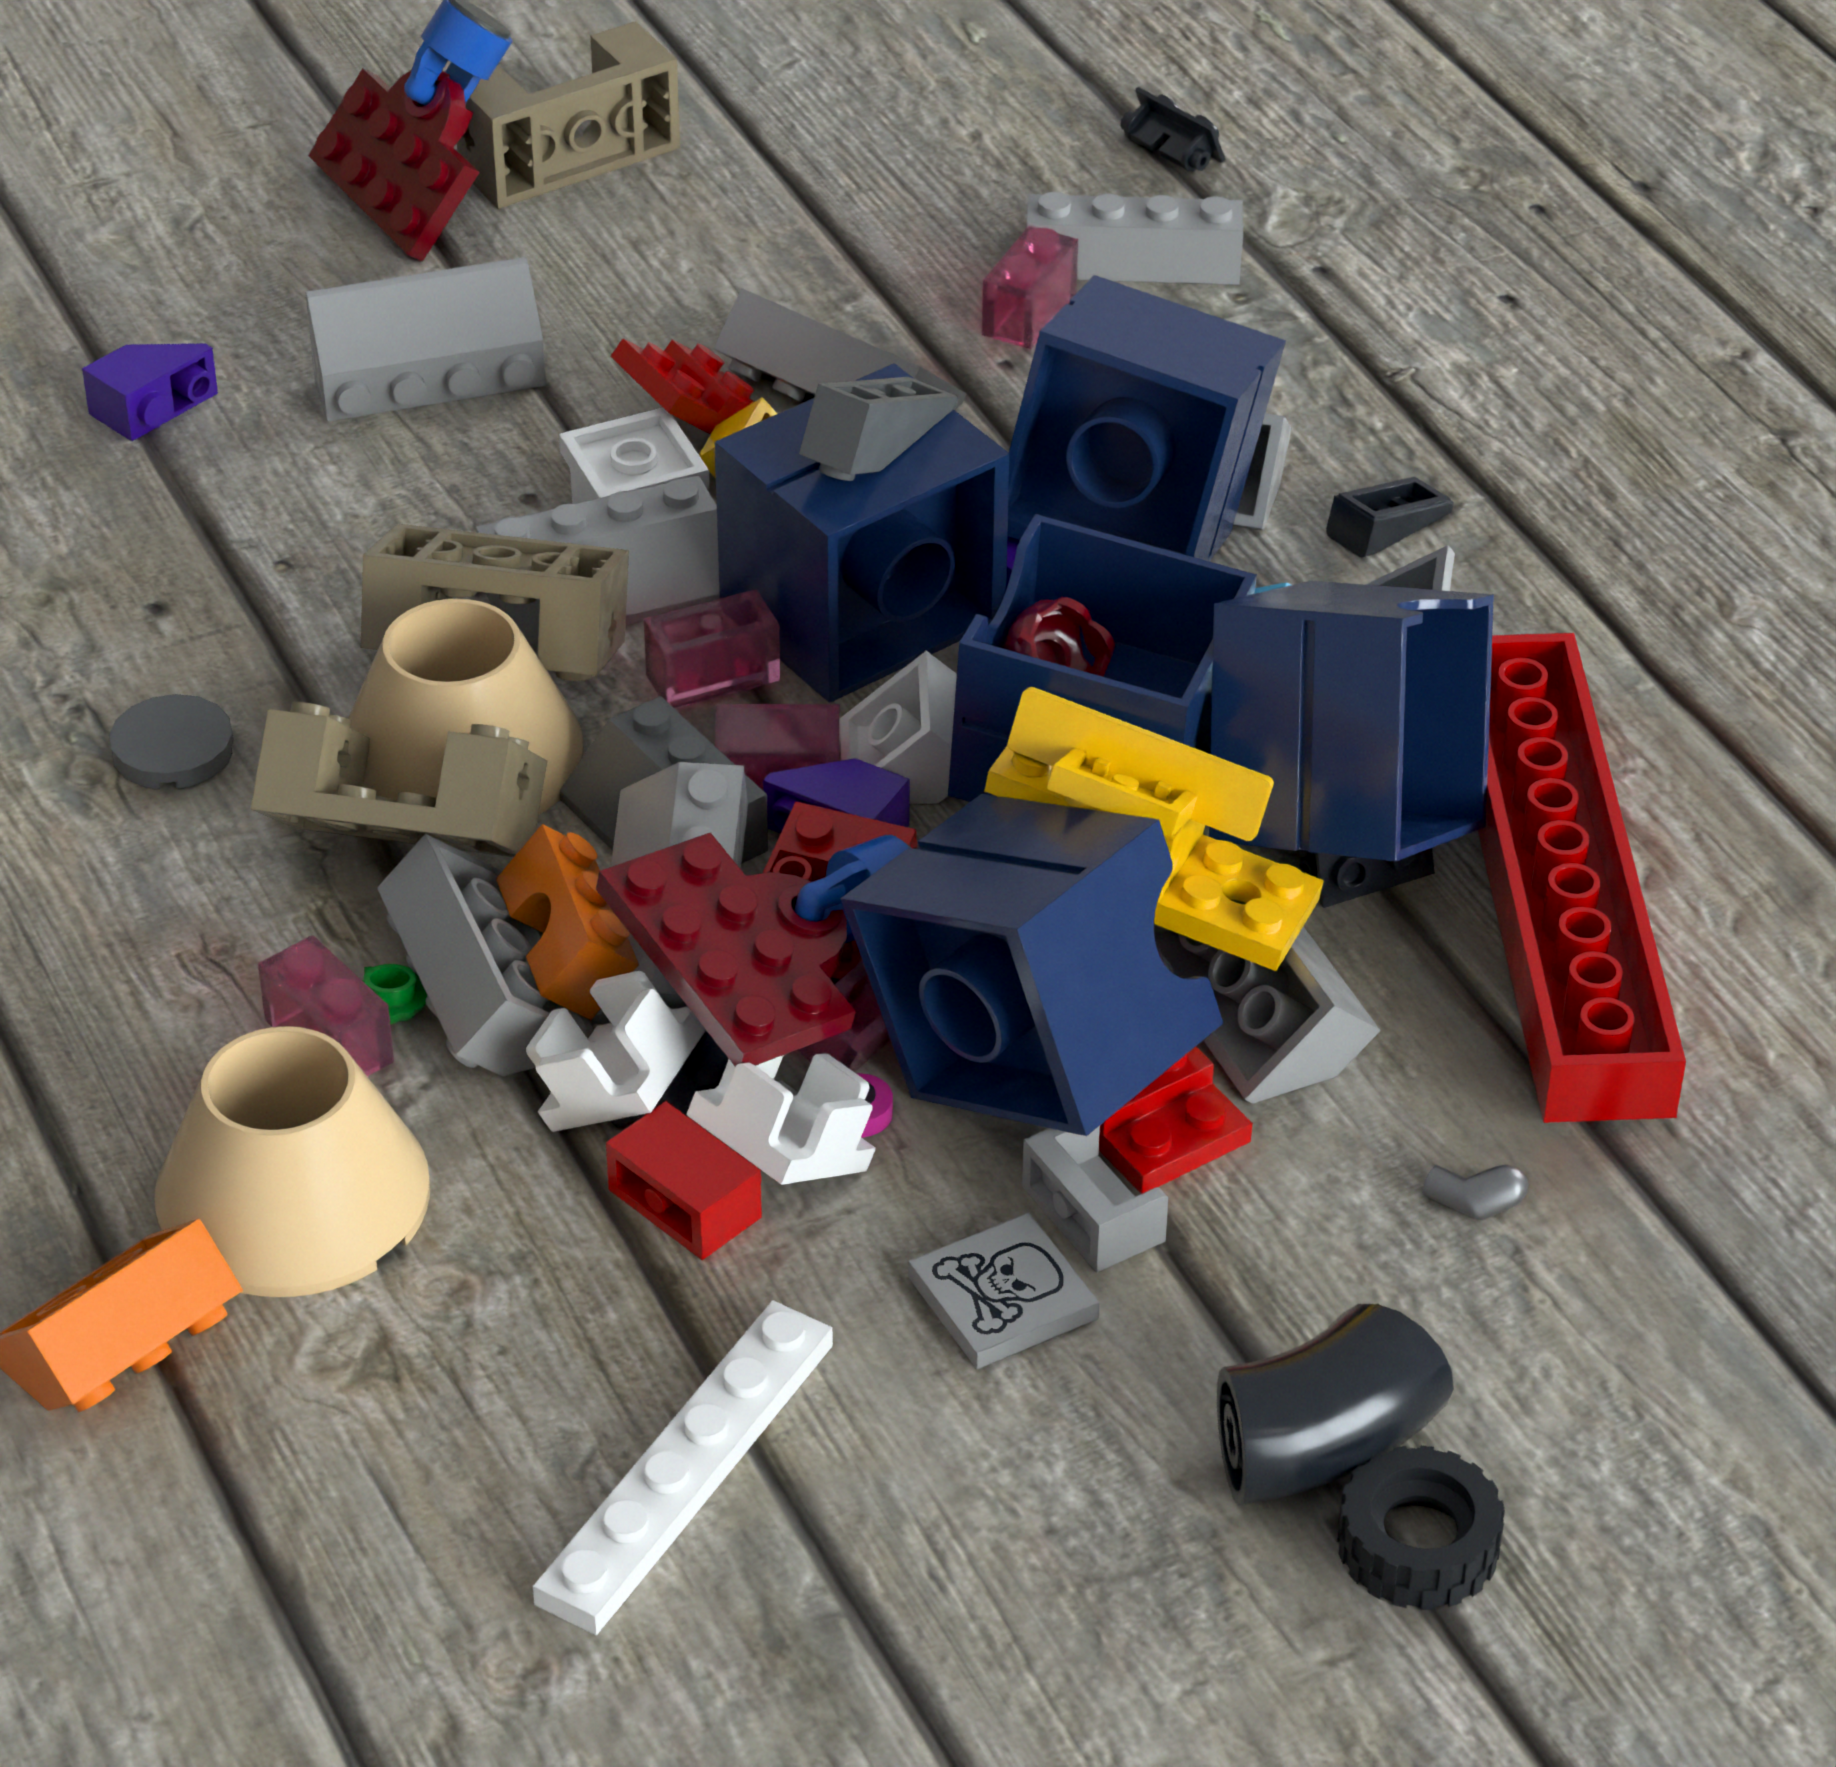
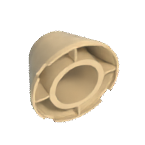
[348,599,584,815]
[154,1026,430,1297]

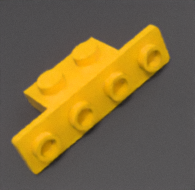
[1007,687,1274,841]

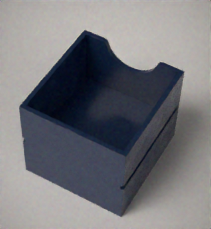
[1007,275,1286,561]
[715,363,1009,703]
[948,514,1257,802]
[1209,581,1494,861]
[840,794,1223,1136]

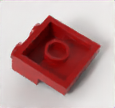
[610,338,755,435]
[1099,1046,1253,1194]

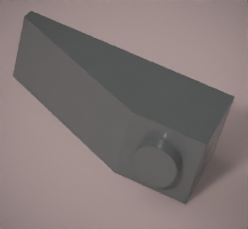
[799,377,959,481]

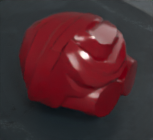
[1000,597,1115,677]

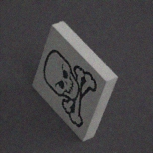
[908,1213,1099,1369]

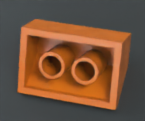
[0,1218,243,1412]

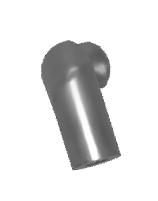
[1422,1165,1529,1220]

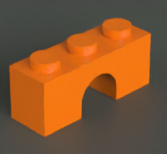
[496,824,639,1020]

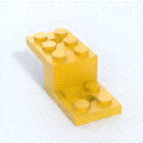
[984,746,1324,971]

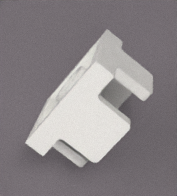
[559,408,709,504]
[526,971,706,1132]
[686,1053,876,1185]

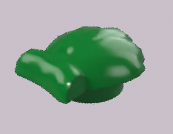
[351,964,427,1026]

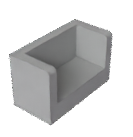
[1022,1126,1168,1273]

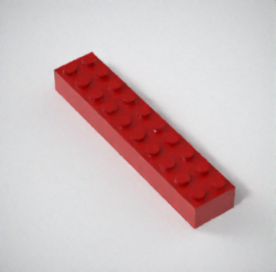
[1478,633,1686,1123]

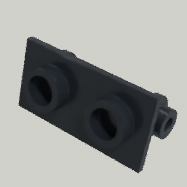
[1121,87,1226,172]
[1300,815,1435,908]

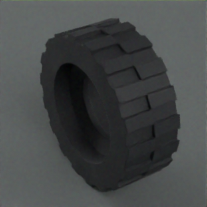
[1337,1445,1505,1610]

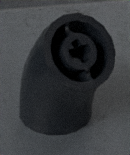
[1217,1304,1454,1506]

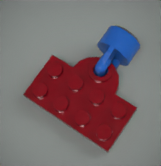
[308,0,513,262]
[596,832,911,1067]

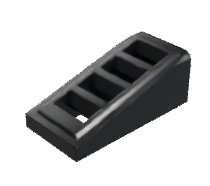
[1326,476,1454,558]

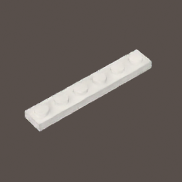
[533,1300,833,1636]

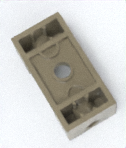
[457,21,680,209]
[361,523,629,681]
[251,702,547,857]

